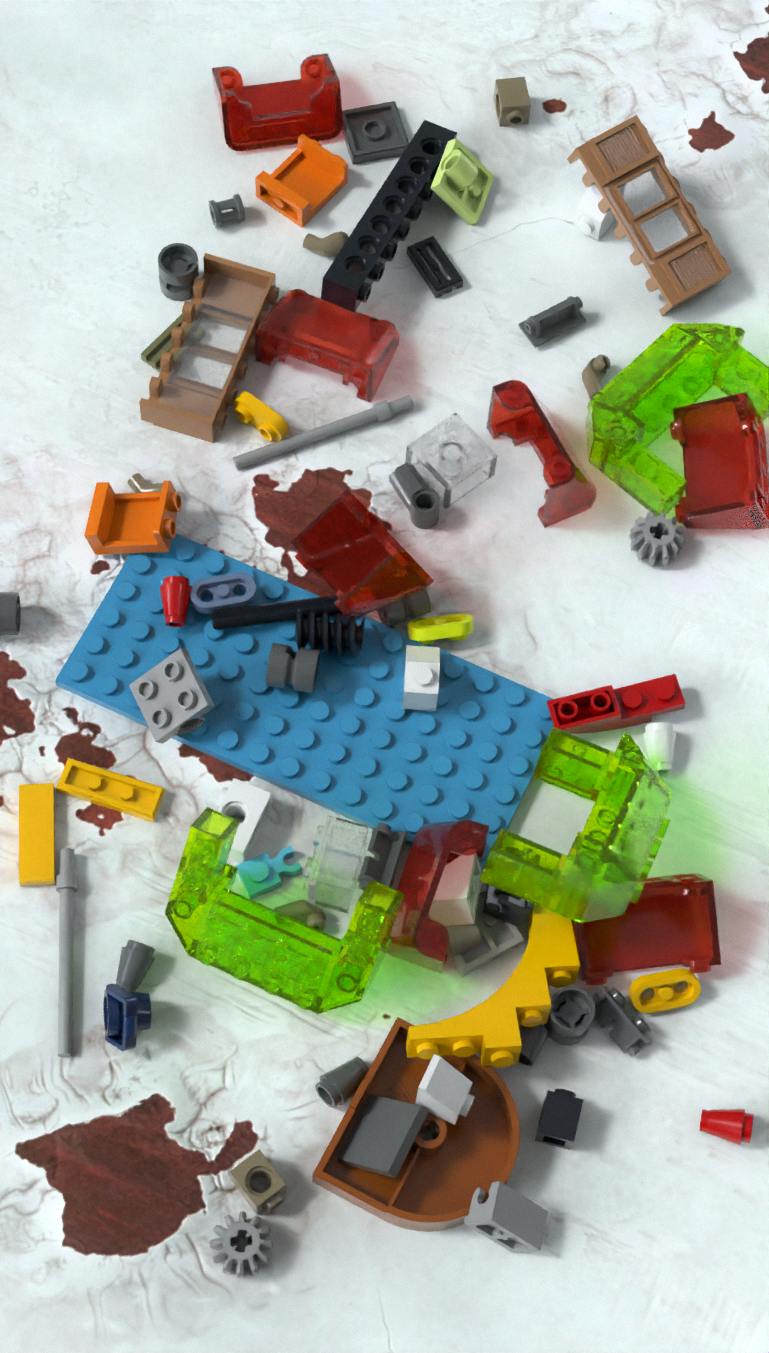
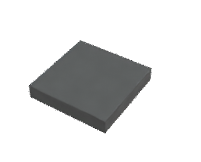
[338,101,409,164]
[337,1094,428,1178]

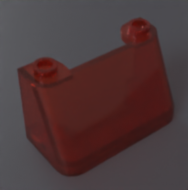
[211,53,343,151]
[255,289,400,403]
[486,380,597,528]
[670,392,769,530]
[290,489,434,618]
[380,820,489,974]
[564,873,721,985]

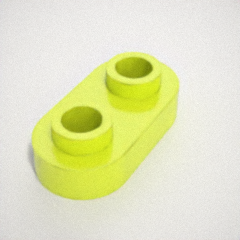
[407,613,474,645]

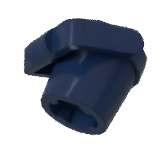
[103,984,151,1051]

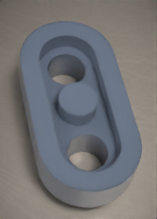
[190,573,256,614]

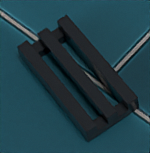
[406,236,463,298]

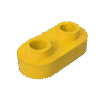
[233,392,290,442]
[628,968,701,1013]

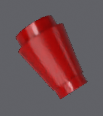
[160,576,192,627]
[699,1109,754,1145]

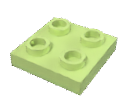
[431,138,494,225]

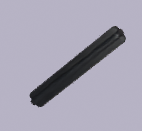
[211,595,343,630]

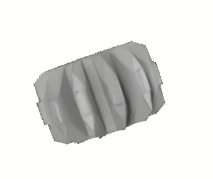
[629,511,685,567]
[210,1211,274,1278]

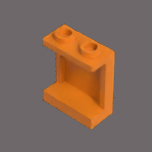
[255,134,348,228]
[84,481,182,555]

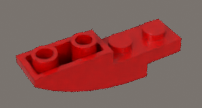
[546,674,686,734]

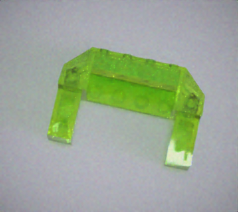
[586,323,769,517]
[480,727,674,923]
[165,807,405,1014]

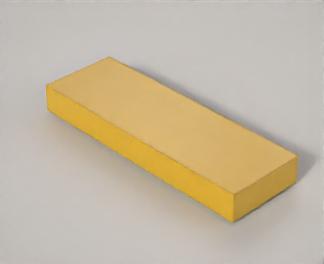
[56,758,166,823]
[19,783,55,886]

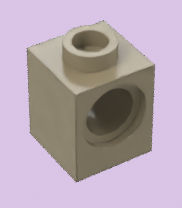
[493,77,531,127]
[230,1149,286,1215]

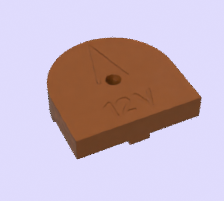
[312,1017,520,1232]

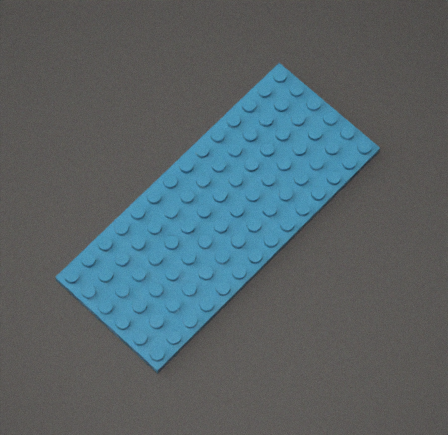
[55,533,555,880]

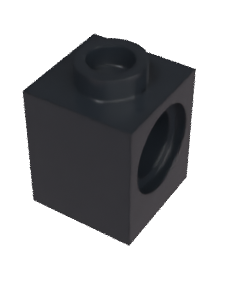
[535,1089,583,1150]

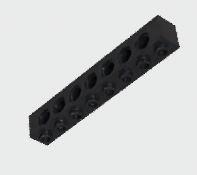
[321,120,457,313]

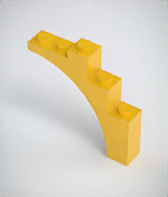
[406,893,580,1068]

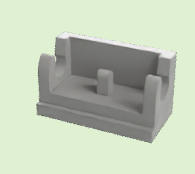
[464,1181,548,1253]

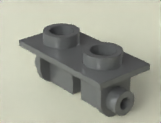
[518,296,586,348]
[357,823,408,897]
[591,985,653,1057]

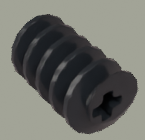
[295,609,365,658]

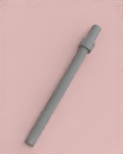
[233,395,414,469]
[56,848,78,1057]

